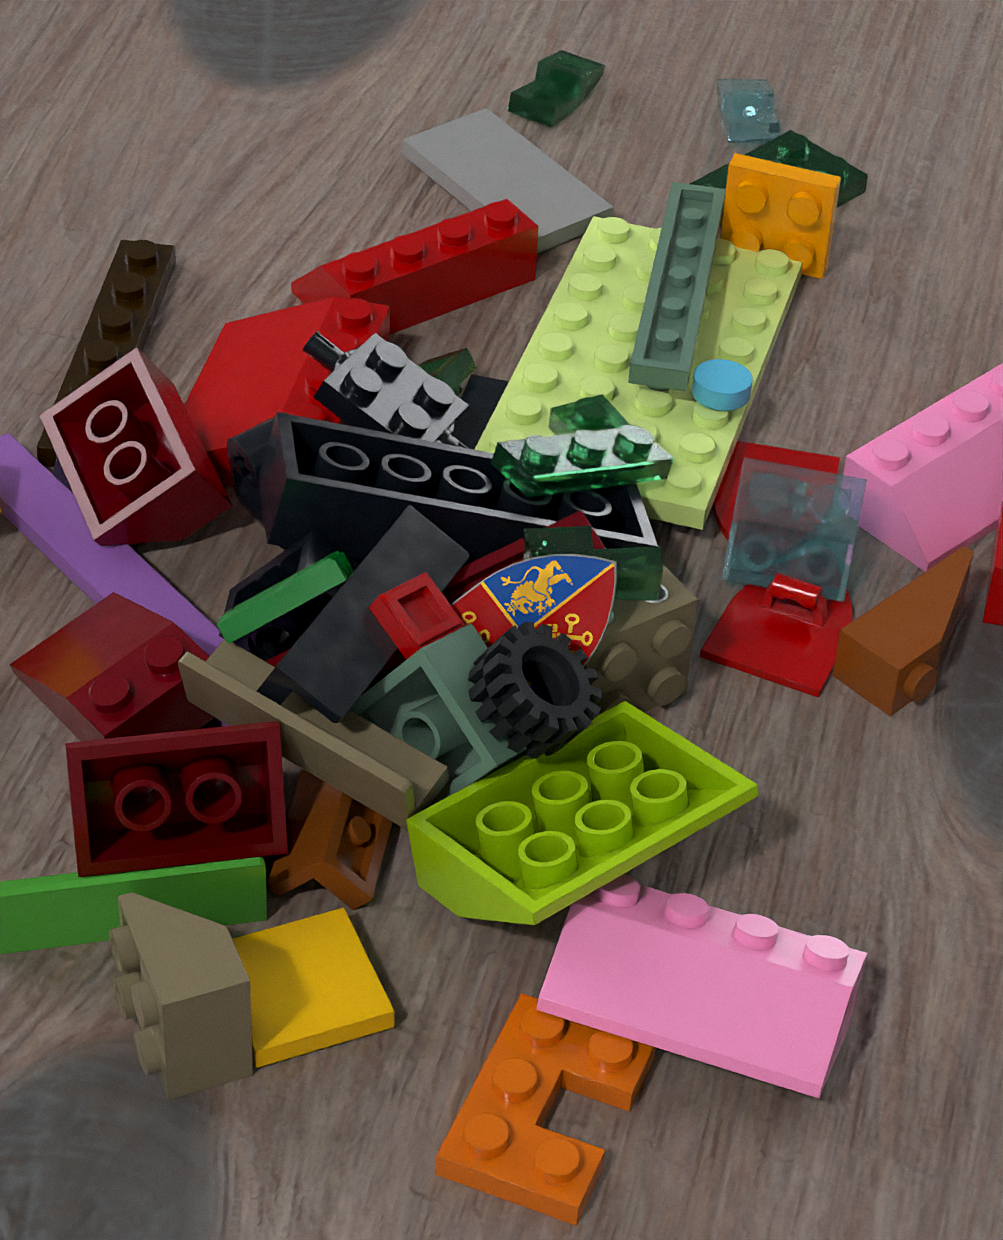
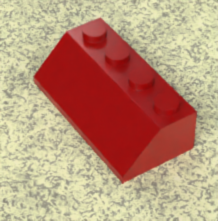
[291,199,539,334]

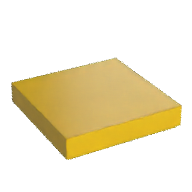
[232,907,394,1068]

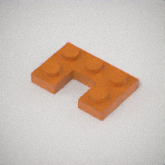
[435,993,656,1226]

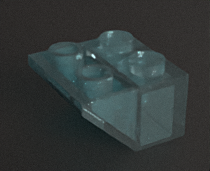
[721,457,867,602]

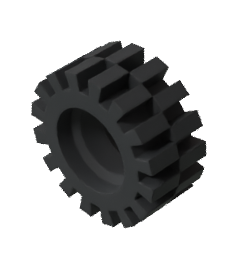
[468,622,602,758]

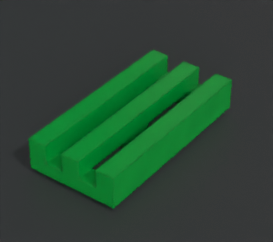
[216,551,354,644]

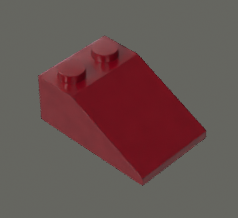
[9,592,214,741]

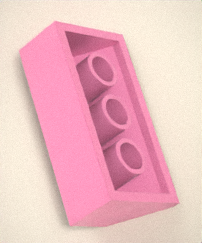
[837,363,1003,572]
[536,874,867,1099]

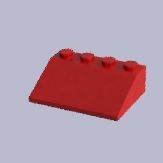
[184,296,390,487]

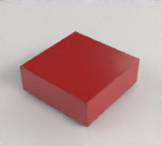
[368,572,465,660]

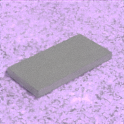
[402,108,614,253]

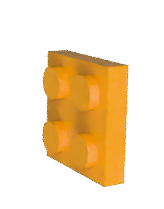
[720,153,841,279]

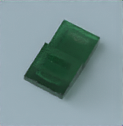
[508,50,605,127]
[522,526,663,601]

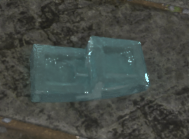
[717,79,781,143]

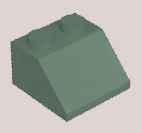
[350,623,527,807]

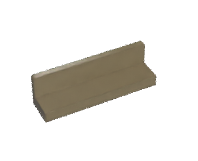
[178,639,449,830]

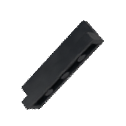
[257,505,469,723]

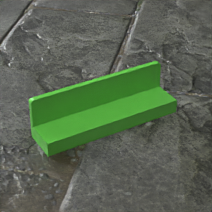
[0,857,267,954]

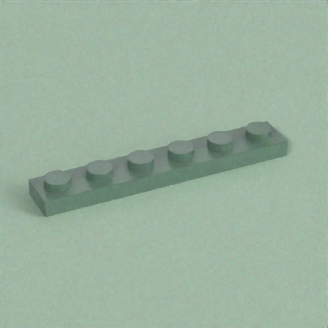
[628,182,726,391]

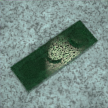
[491,425,674,497]

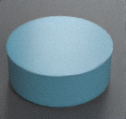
[692,359,753,411]

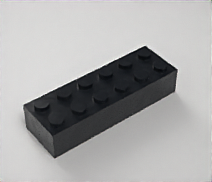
[258,412,658,568]

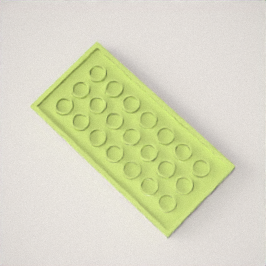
[474,216,802,530]

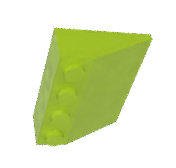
[406,701,759,925]

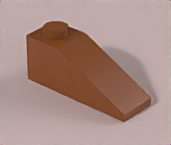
[833,546,974,717]

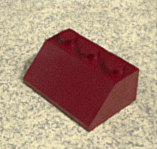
[39,347,233,546]
[65,721,288,877]

